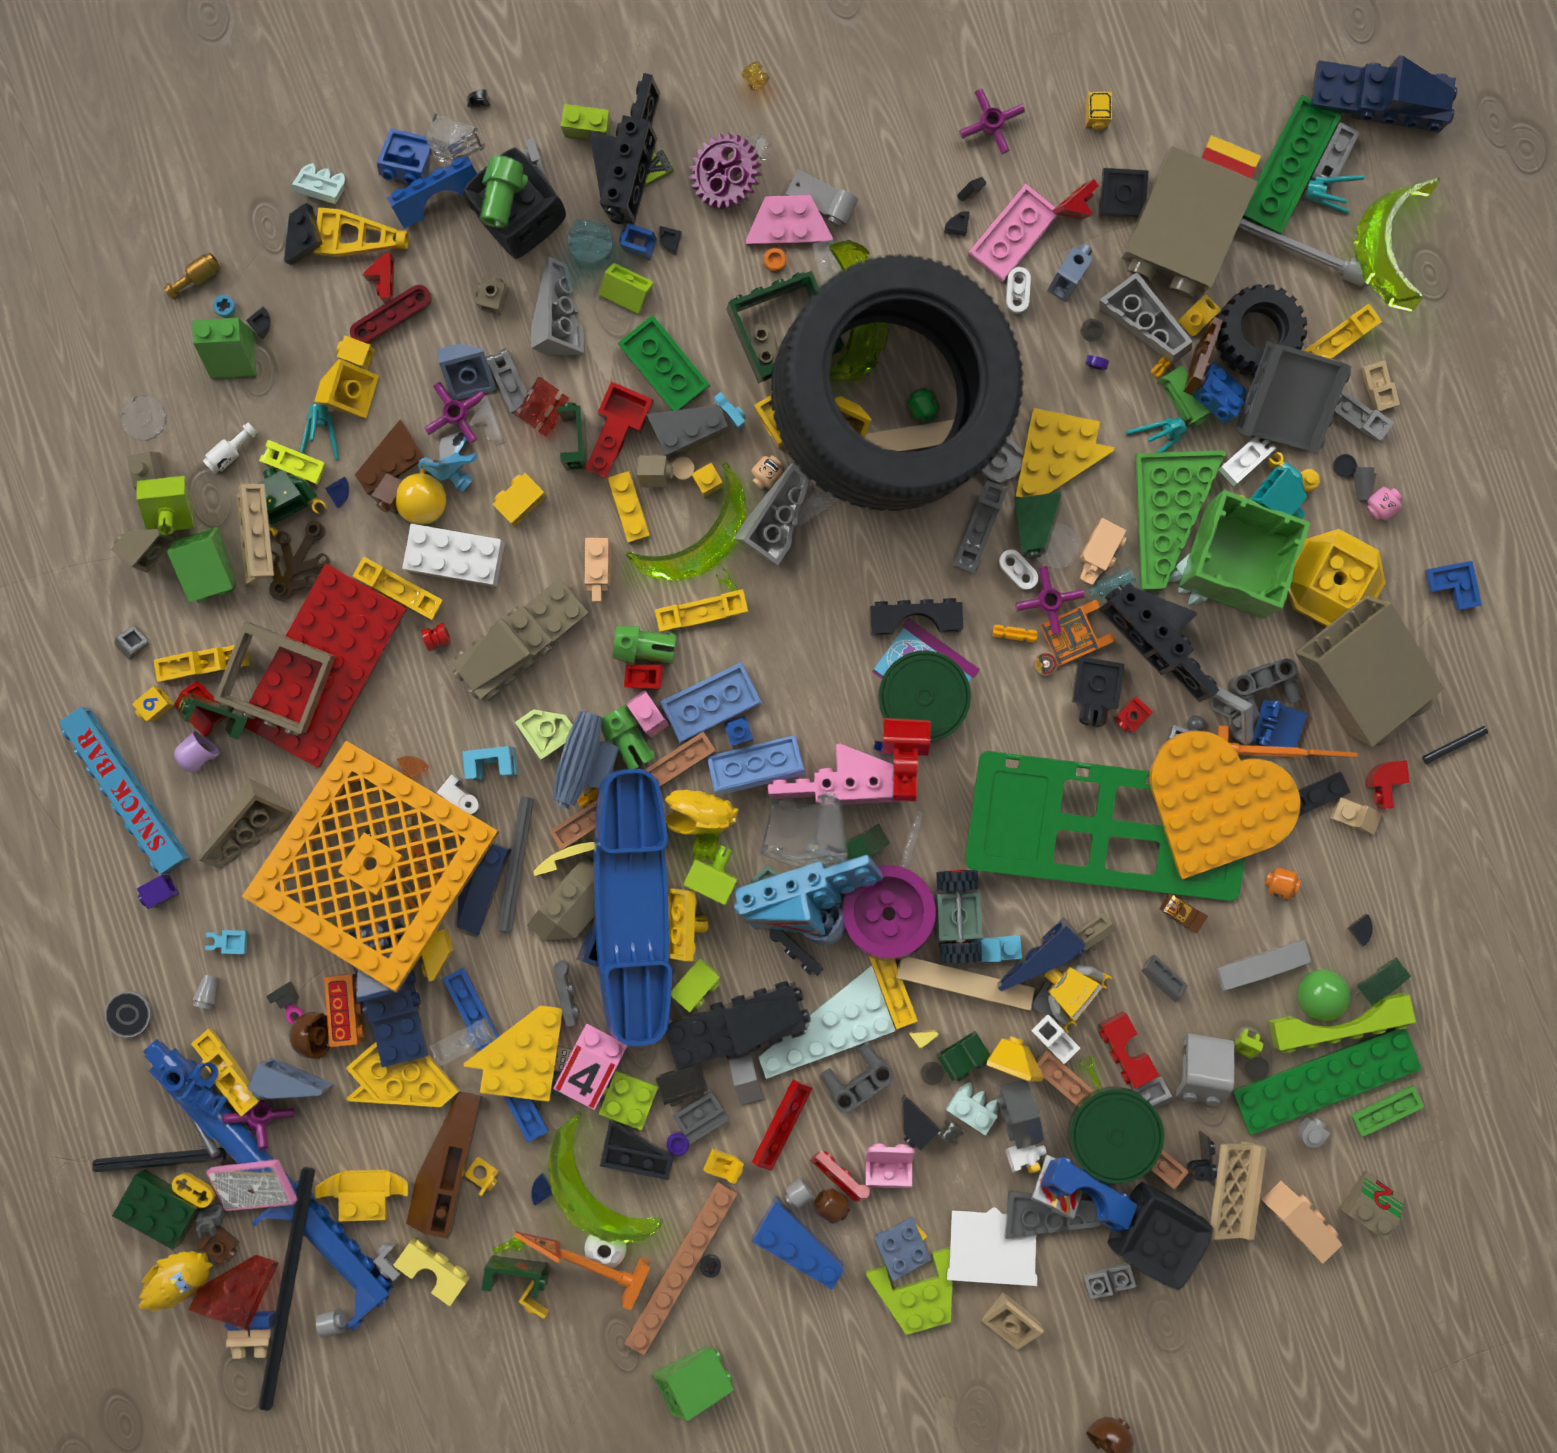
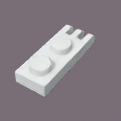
[1218,436,1276,486]

